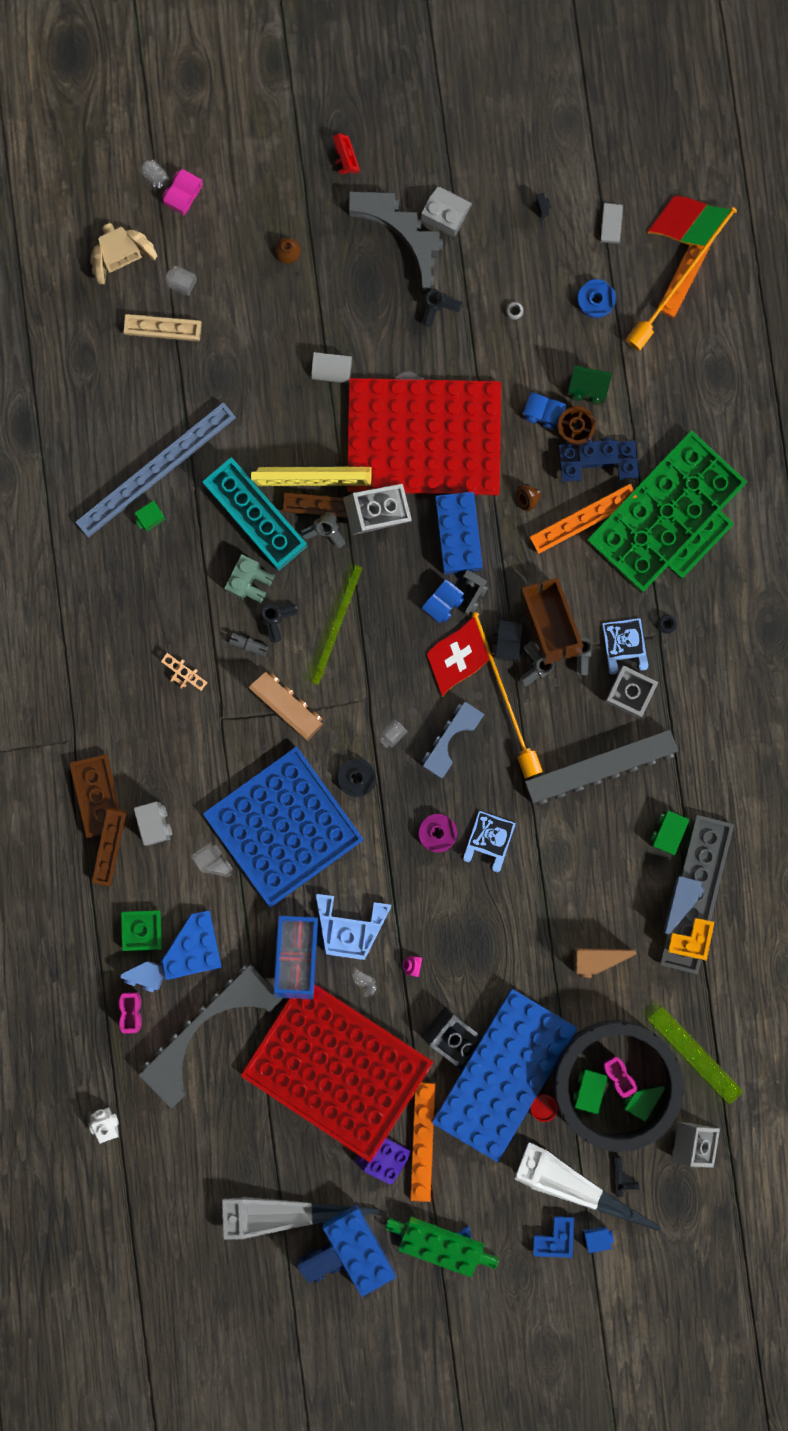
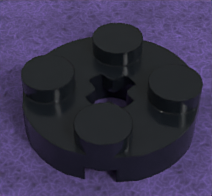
[338,759,376,797]

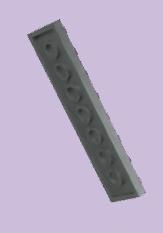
[659,815,734,974]

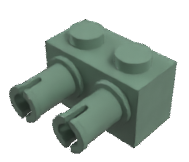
[224,554,275,603]

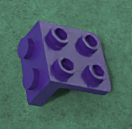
[354,1138,411,1184]

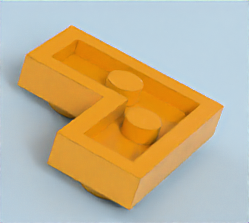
[668,918,714,960]

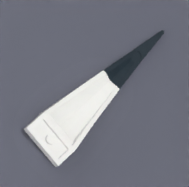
[515,1142,661,1230]

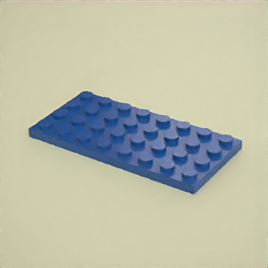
[431,988,577,1162]

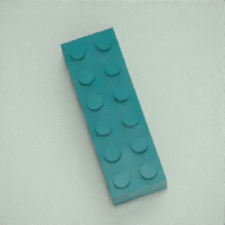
[203,457,307,571]

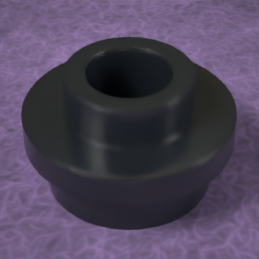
[657,615,677,634]

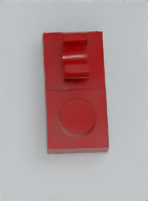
[333,133,360,174]

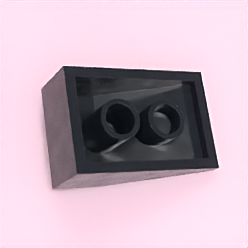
[421,1007,482,1070]

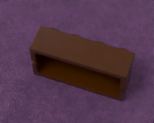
[520,577,583,665]

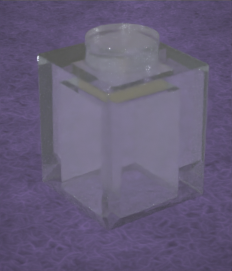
[166,265,197,296]

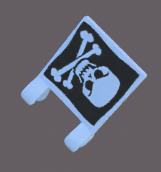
[602,619,648,675]
[463,811,516,872]

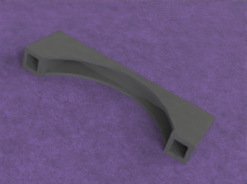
[139,964,283,1109]

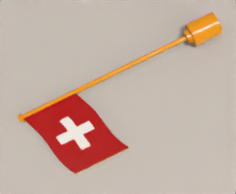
[427,612,543,779]

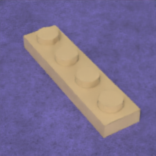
[124,314,202,341]

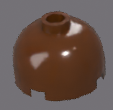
[557,406,596,445]

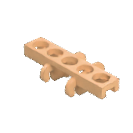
[161,653,208,691]

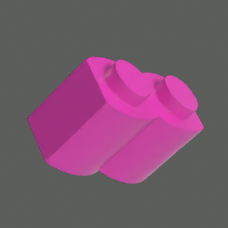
[162,169,203,216]
[119,992,142,1033]
[602,1055,637,1098]

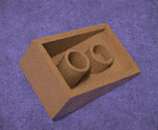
[574,948,636,978]

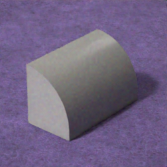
[312,352,352,383]

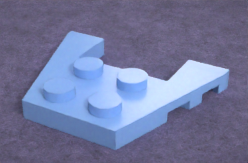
[316,894,391,960]

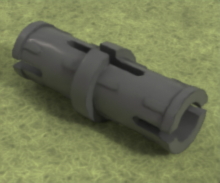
[229,633,269,657]

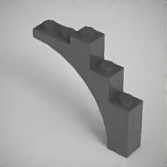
[349,192,443,293]

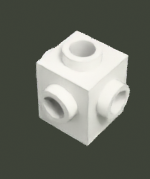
[89,1108,119,1143]

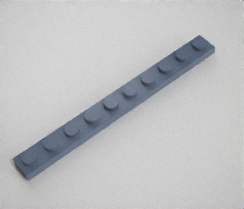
[76,402,236,538]

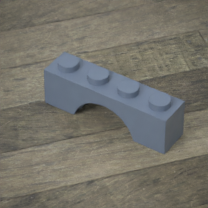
[422,702,484,779]

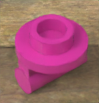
[402,956,422,977]

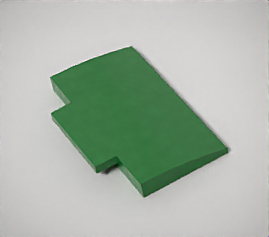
[587,430,747,594]

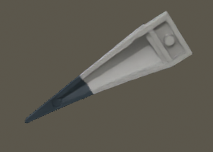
[223,1197,380,1240]

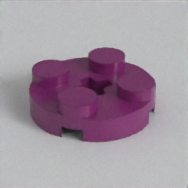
[419,814,457,852]

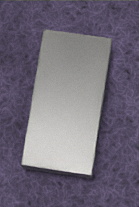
[600,203,623,244]

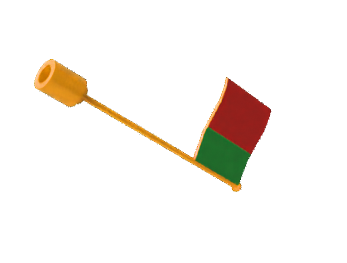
[625,196,737,351]

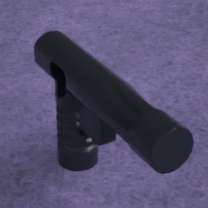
[614,1156,639,1197]

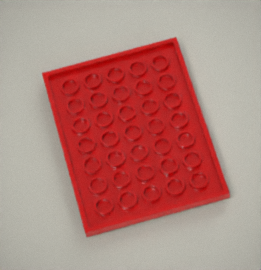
[347,378,501,496]
[241,984,434,1162]

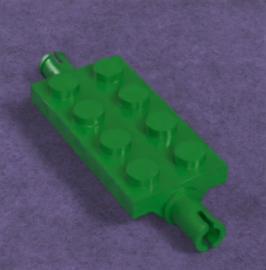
[385,1217,499,1277]

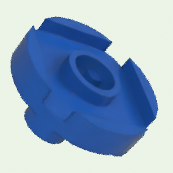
[577,279,616,318]

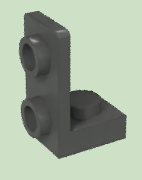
[463,570,488,616]

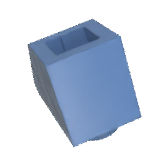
[120,961,164,992]

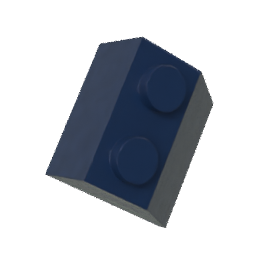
[297,1242,343,1283]

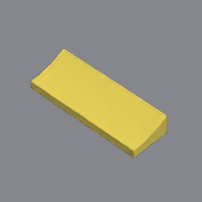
[251,467,371,486]

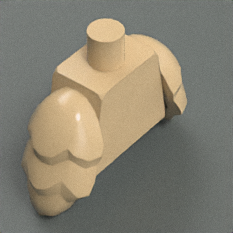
[90,224,158,284]

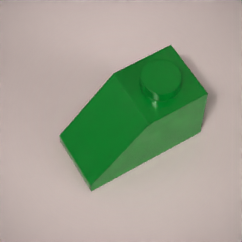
[623,1084,665,1121]

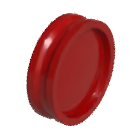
[530,1094,558,1122]

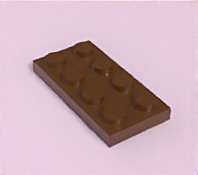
[69,754,125,838]

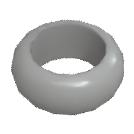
[506,302,523,320]

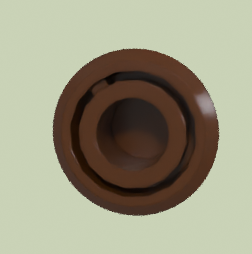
[274,237,301,264]
[516,485,541,512]

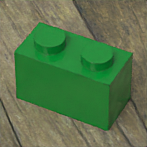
[650,811,690,855]
[572,1068,608,1114]

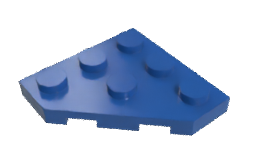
[160,911,221,980]

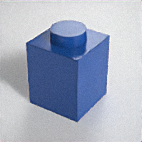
[583,1226,614,1253]

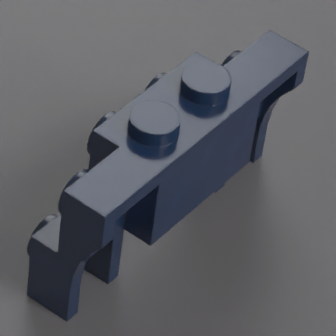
[559,438,639,483]

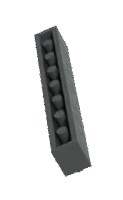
[524,730,678,806]

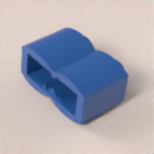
[523,392,567,430]
[422,579,464,624]

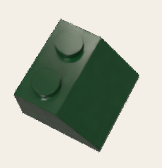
[567,365,612,405]

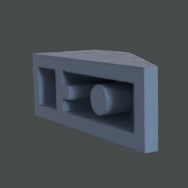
[663,876,704,934]

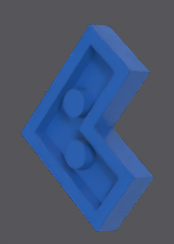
[533,1216,574,1258]

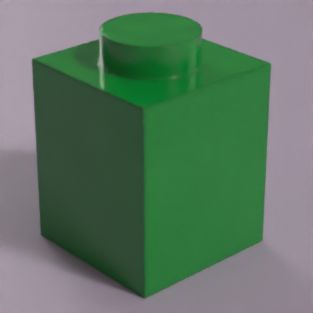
[135,501,166,531]

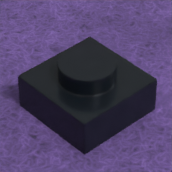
[535,193,551,218]

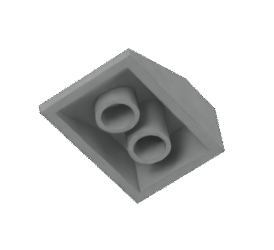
[343,484,412,535]

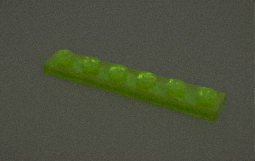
[648,1006,744,1105]

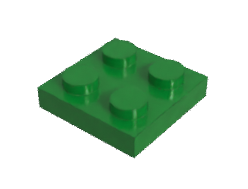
[121,910,162,951]

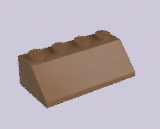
[249,672,323,741]

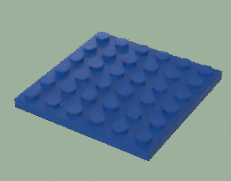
[203,746,364,908]

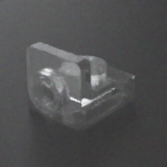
[352,969,377,998]

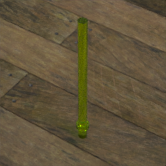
[311,565,362,685]

